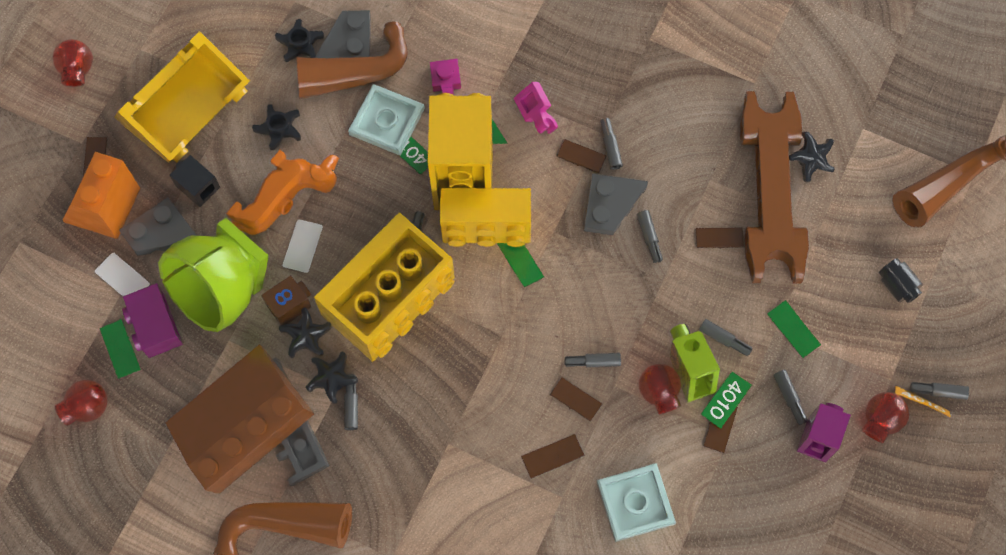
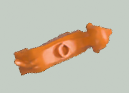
[226,150,339,235]

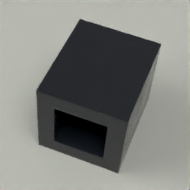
[170,155,220,207]

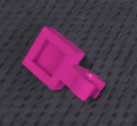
[430,59,461,95]
[513,82,558,134]

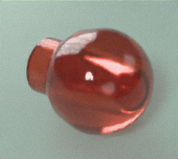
[52,39,93,87]
[639,364,681,415]
[55,380,108,426]
[862,392,909,443]

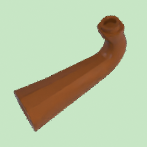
[296,21,408,99]
[892,135,1006,227]
[213,502,352,555]

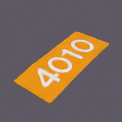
[895,386,951,417]

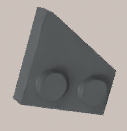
[315,10,371,58]
[584,174,648,235]
[119,197,197,256]

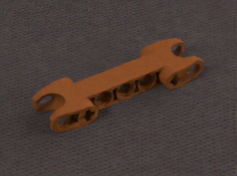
[740,91,809,284]

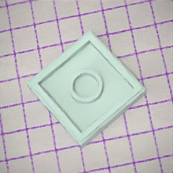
[348,84,425,156]
[597,463,676,542]

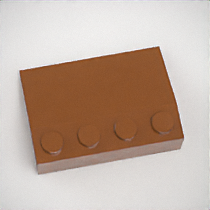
[166,344,314,494]

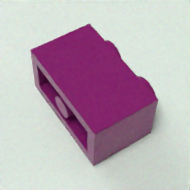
[122,283,183,358]
[797,403,851,463]

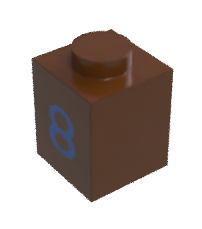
[261,275,311,325]

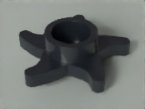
[275,19,324,62]
[252,104,301,150]
[789,132,835,182]
[279,307,332,358]
[305,351,358,404]

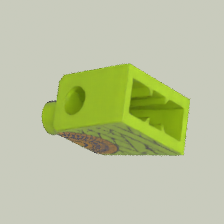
[670,324,720,403]

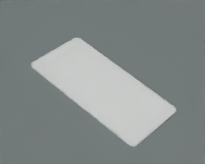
[282,219,323,273]
[95,253,150,296]

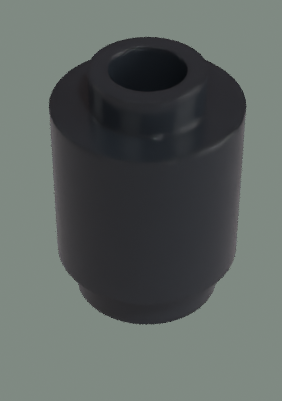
[879,258,923,303]

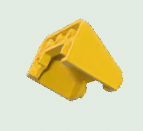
[114,31,250,163]

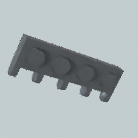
[273,357,330,486]

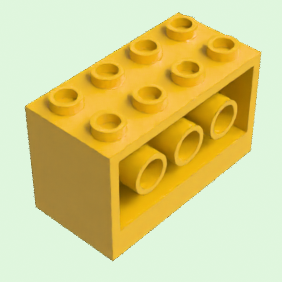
[428,93,493,210]
[314,212,455,362]

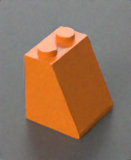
[63,152,140,239]

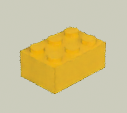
[440,188,531,247]

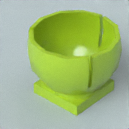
[158,218,269,332]

